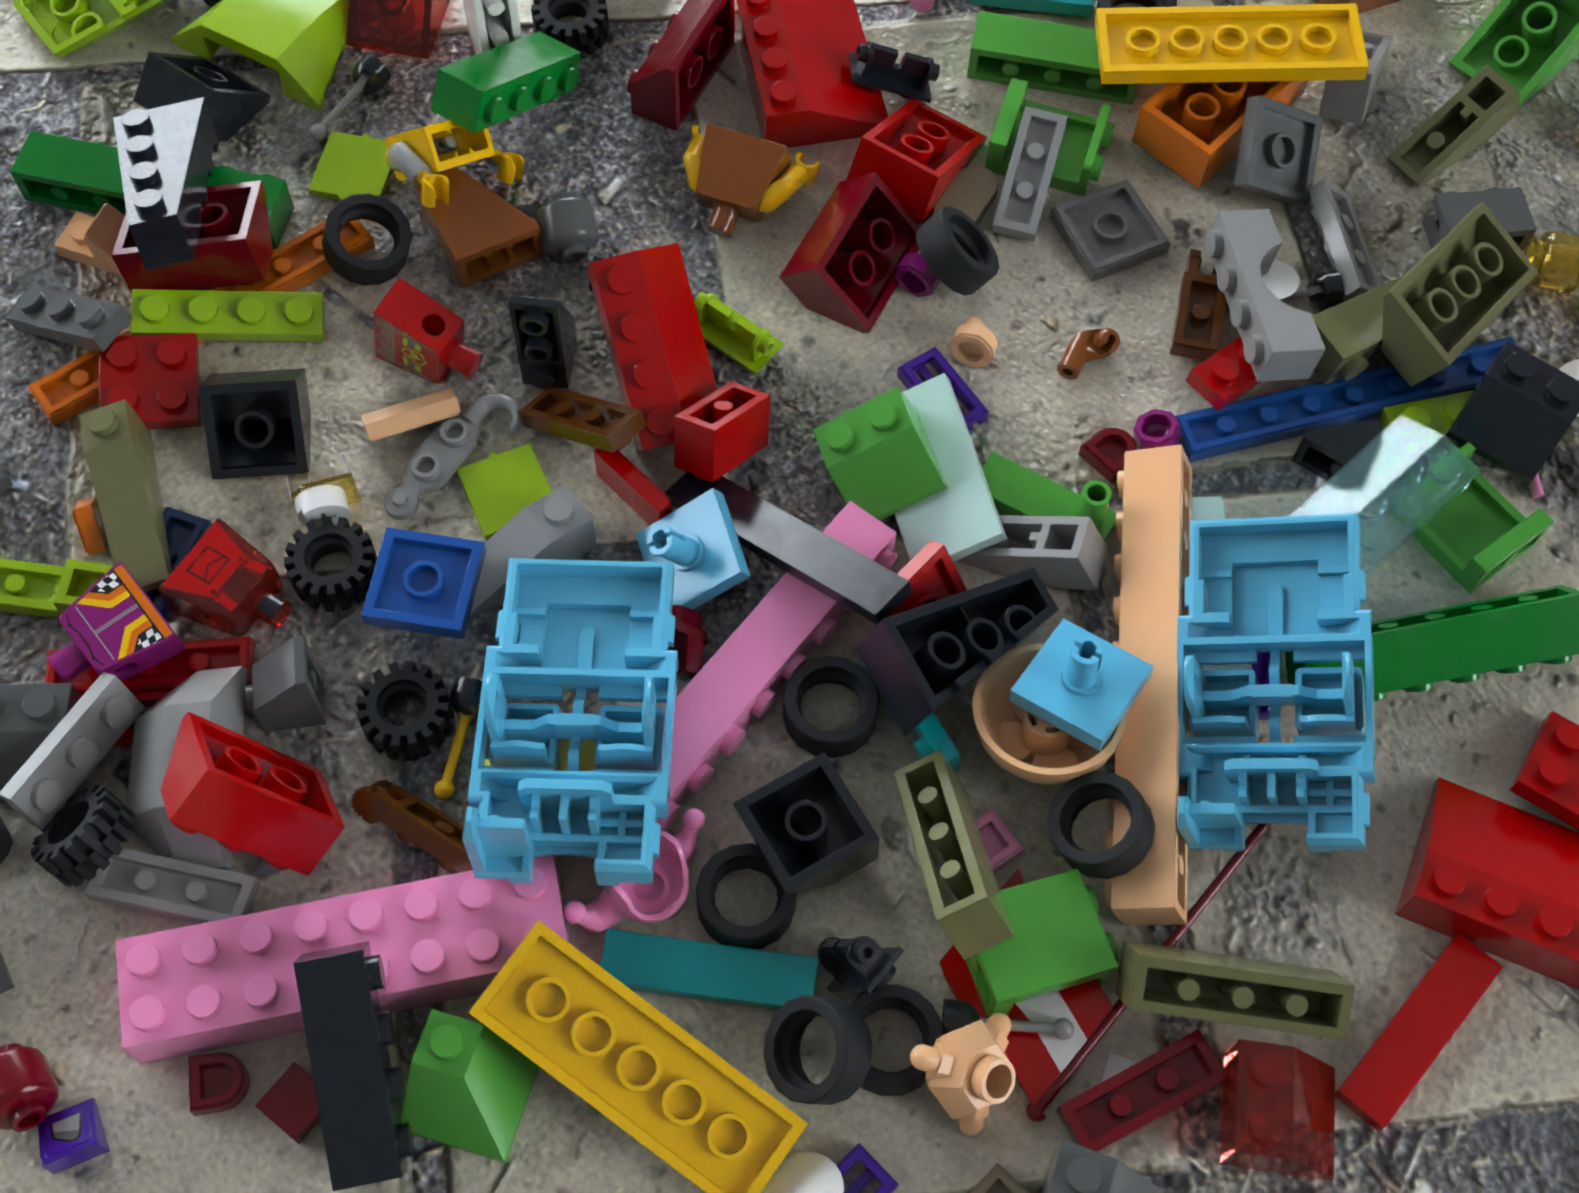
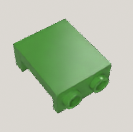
[985,78,1115,196]
[1389,442,1554,594]
[965,869,1119,1018]

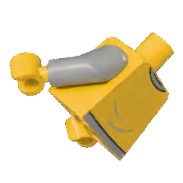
[385,120,525,208]

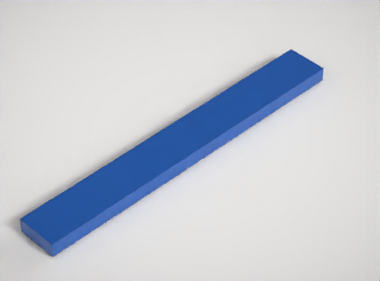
[1175,337,1516,462]

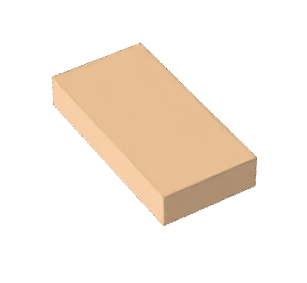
[361,387,461,442]

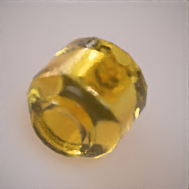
[1524,230,1579,294]

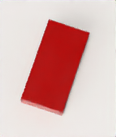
[594,448,672,526]

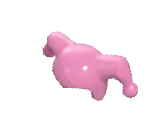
[564,808,705,933]

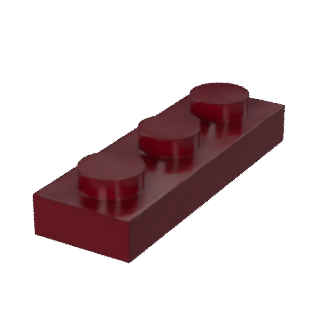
[1056,1029,1229,1153]

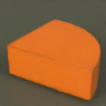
[72,497,107,556]

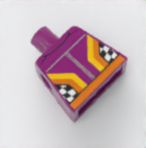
[47,561,186,683]

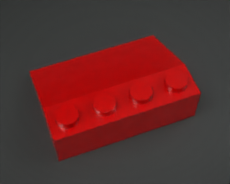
[734,0,888,148]
[1395,777,1579,990]

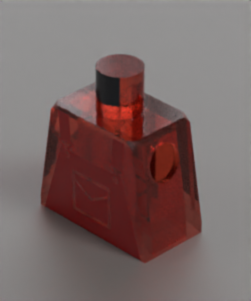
[158,518,291,637]

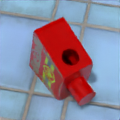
[373,278,483,384]

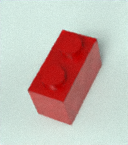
[674,381,770,482]

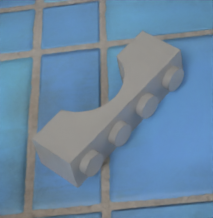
[1204,209,1326,382]

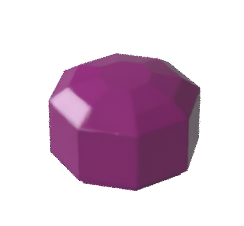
[895,252,940,297]
[1133,409,1181,449]

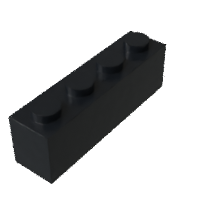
[293,941,415,1191]

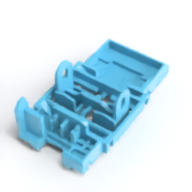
[1177,513,1376,852]
[462,558,679,886]

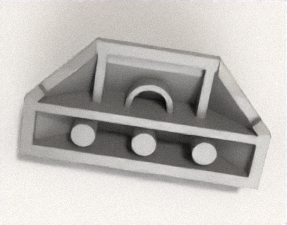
[126,666,248,870]

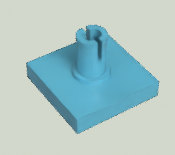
[636,488,751,610]
[1009,618,1153,751]

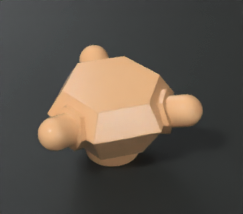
[910,1012,1016,1137]

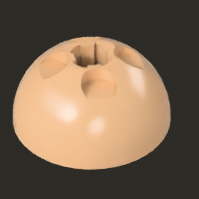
[972,643,1127,785]

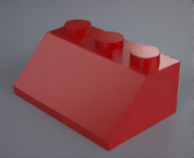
[160,712,345,876]

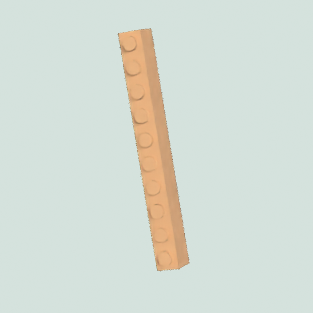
[1104,444,1192,926]

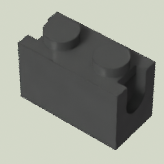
[1422,187,1537,252]

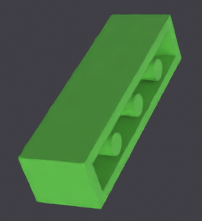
[967,11,1138,105]

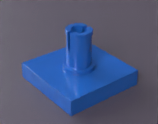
[361,527,486,639]

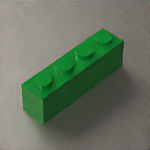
[430,31,581,133]

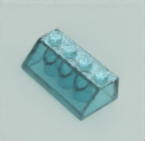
[1289,415,1481,578]

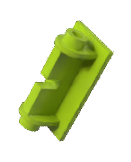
[694,291,784,375]

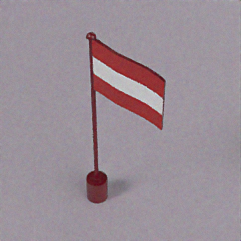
[939,823,1272,1122]

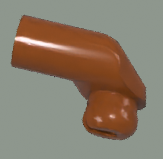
[1057,328,1120,380]

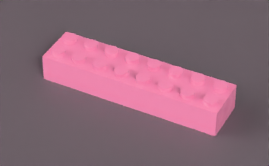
[115,855,570,1064]

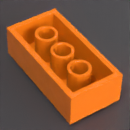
[1132,81,1308,189]

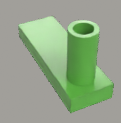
[982,452,1117,542]

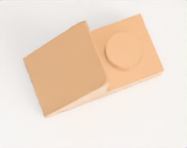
[54,203,124,276]

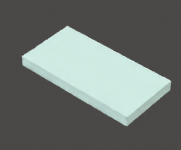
[894,373,1007,562]

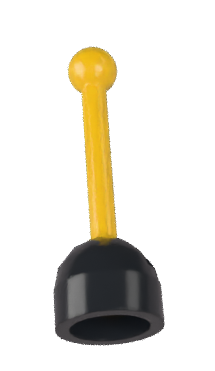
[434,677,482,800]

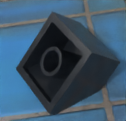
[133,52,270,142]
[1445,341,1579,484]
[198,368,311,479]
[733,752,879,894]

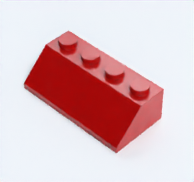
[587,243,717,451]

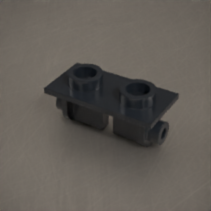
[848,41,940,103]
[817,936,904,993]

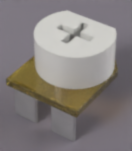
[285,454,361,527]

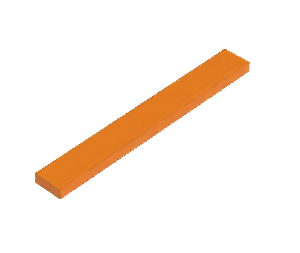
[27,220,375,427]

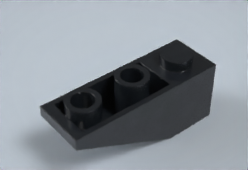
[508,295,577,389]

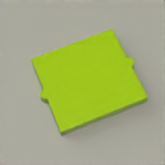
[308,131,393,201]
[457,443,552,540]

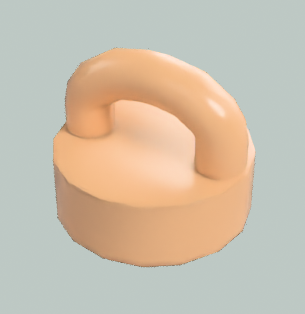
[949,316,998,368]

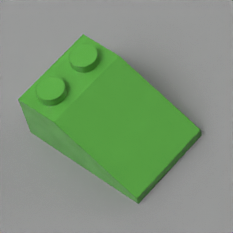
[1449,0,1579,109]

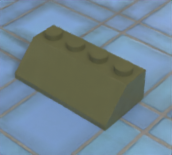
[1382,201,1539,387]

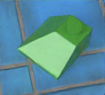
[400,1009,539,1164]

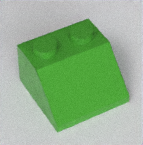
[813,387,948,520]

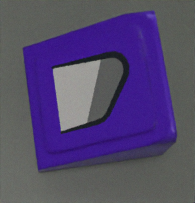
[38,1098,110,1174]

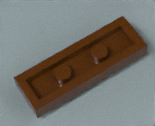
[518,386,647,453]

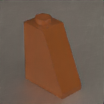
[415,167,544,288]

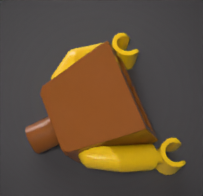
[683,123,820,238]

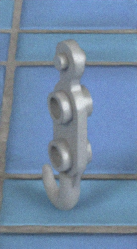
[384,393,522,520]

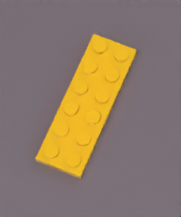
[1094,3,1369,84]
[468,920,808,1193]

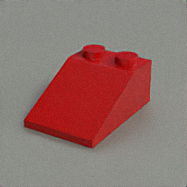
[846,99,987,223]

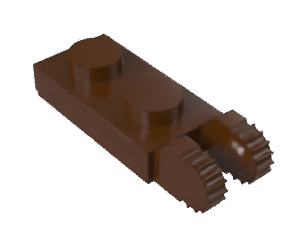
[1169,249,1226,361]
[350,780,473,874]

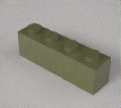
[894,749,1014,960]
[1115,940,1356,1041]

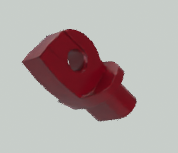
[669,605,709,681]

